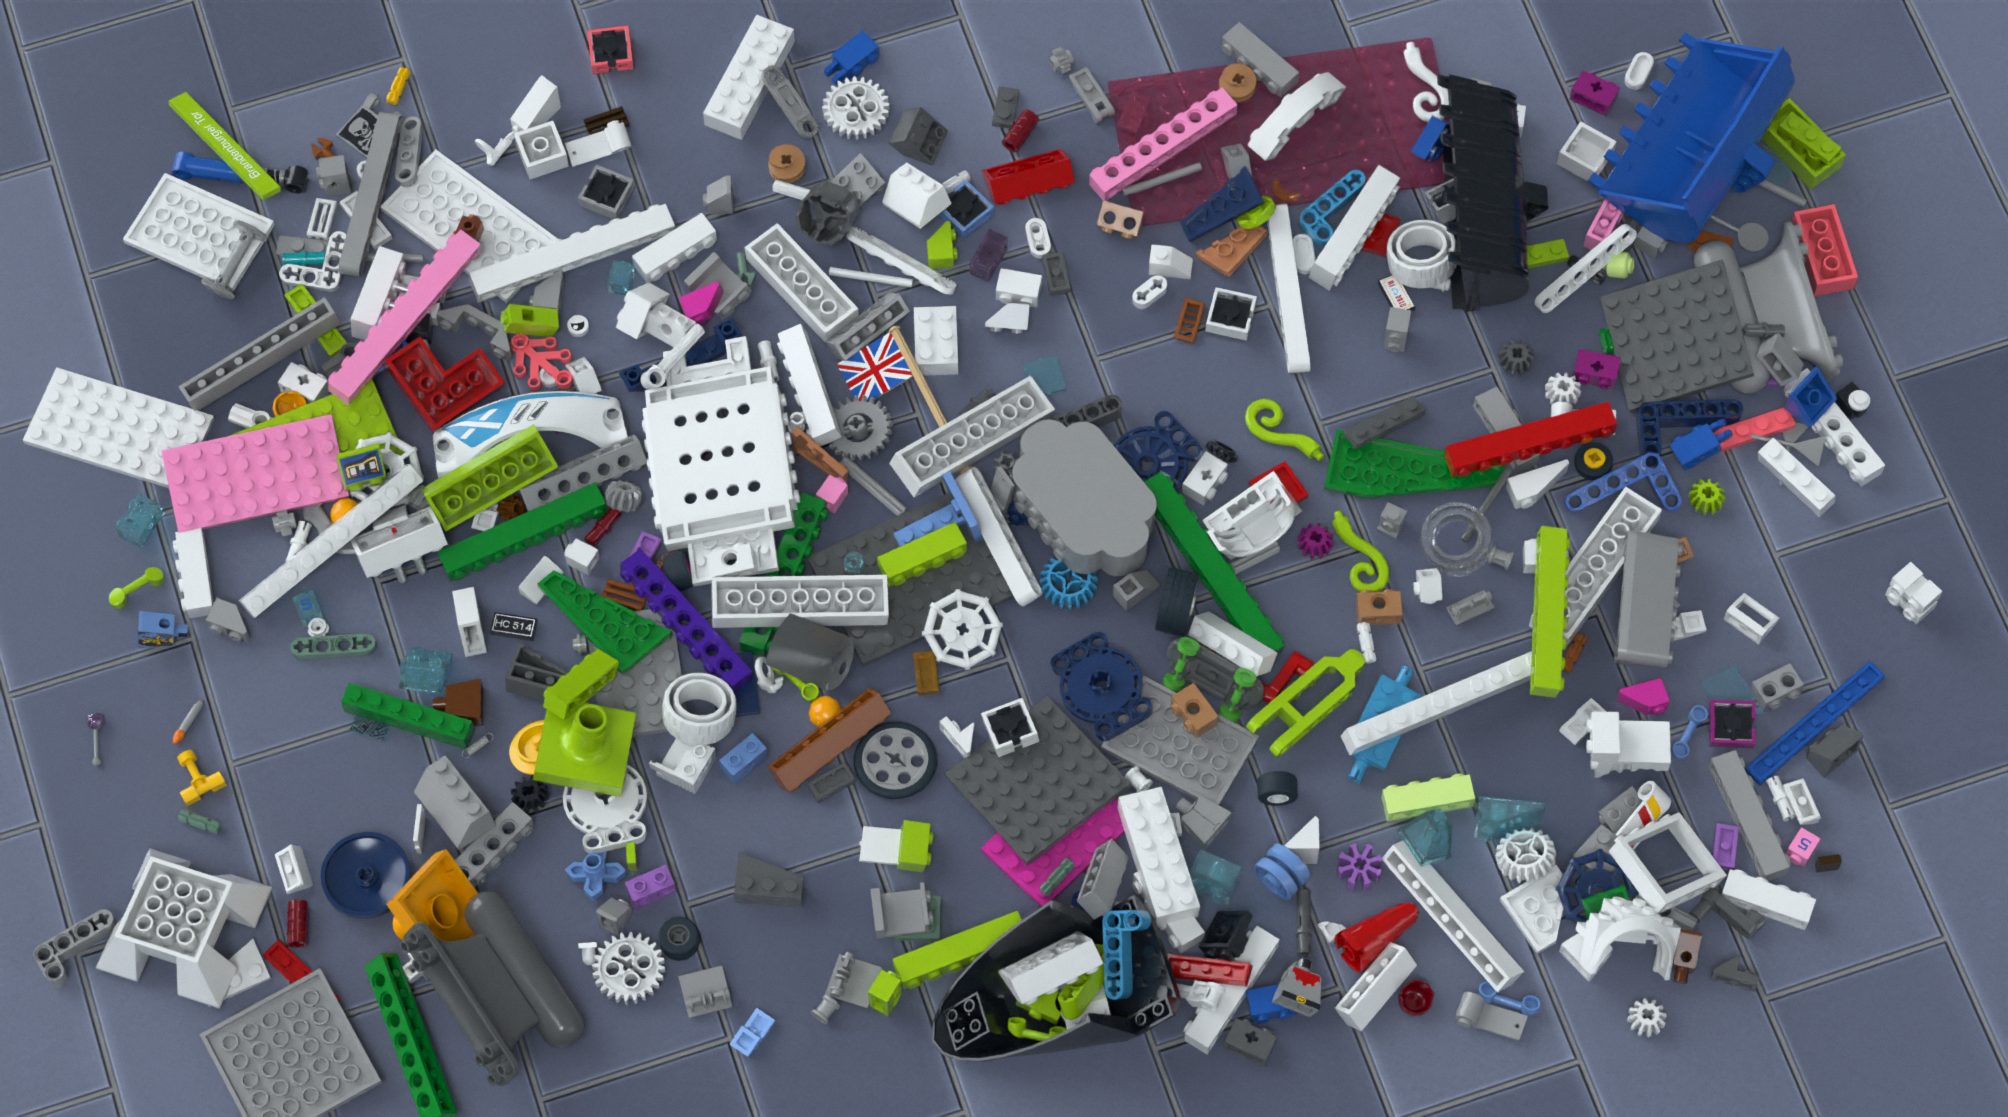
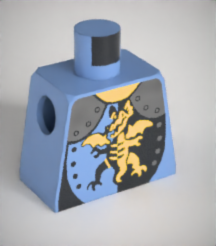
[138,611,188,648]

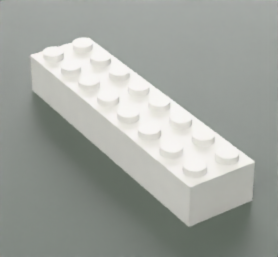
[889,376,1055,497]
[1529,487,1662,649]
[711,575,889,628]

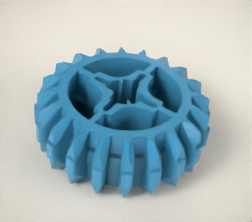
[1040,558,1098,610]

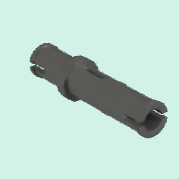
[1295,889,1313,957]

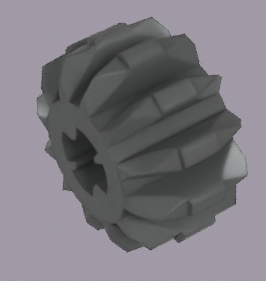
[1498,339,1535,376]

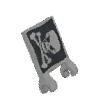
[336,93,404,158]

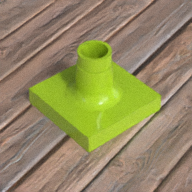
[533,703,636,797]

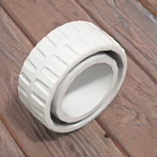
[1387,220,1457,288]
[662,673,736,745]

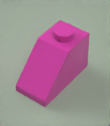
[679,281,724,325]
[1617,678,1670,715]

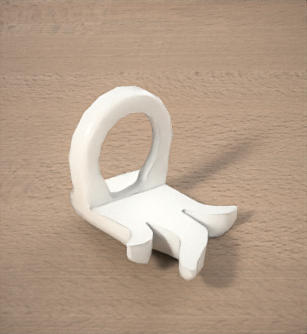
[474,128,519,166]

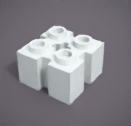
[1885,562,1942,625]

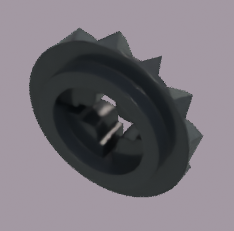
[1206,440,1238,463]

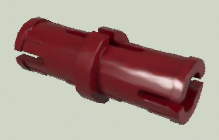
[584,507,622,547]

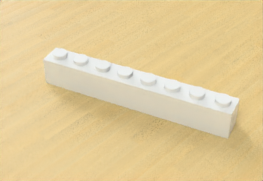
[1382,839,1524,992]

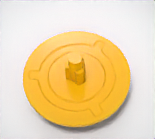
[509,720,544,775]

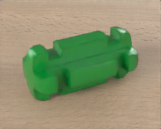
[1599,328,1614,354]

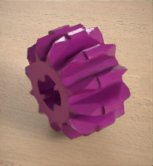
[1297,523,1334,560]

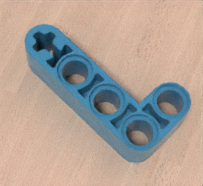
[1299,170,1365,248]
[1103,910,1151,1000]

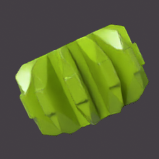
[1688,478,1726,515]

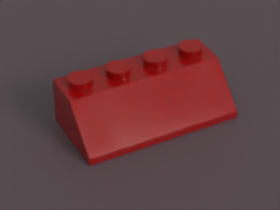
[982,148,1075,205]

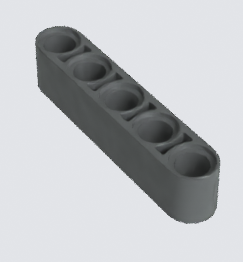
[1050,395,1122,427]

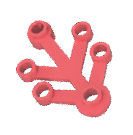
[510,334,573,391]

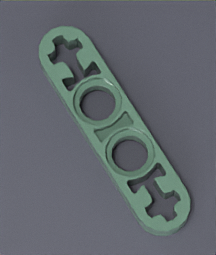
[290,633,377,660]

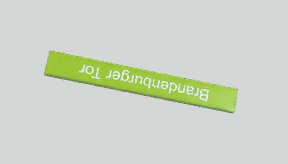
[169,92,281,201]

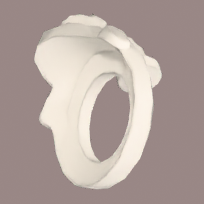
[755,657,784,693]

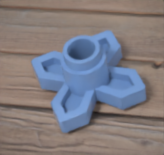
[565,844,627,901]

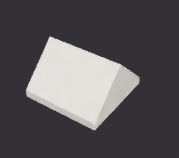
[1284,816,1319,864]

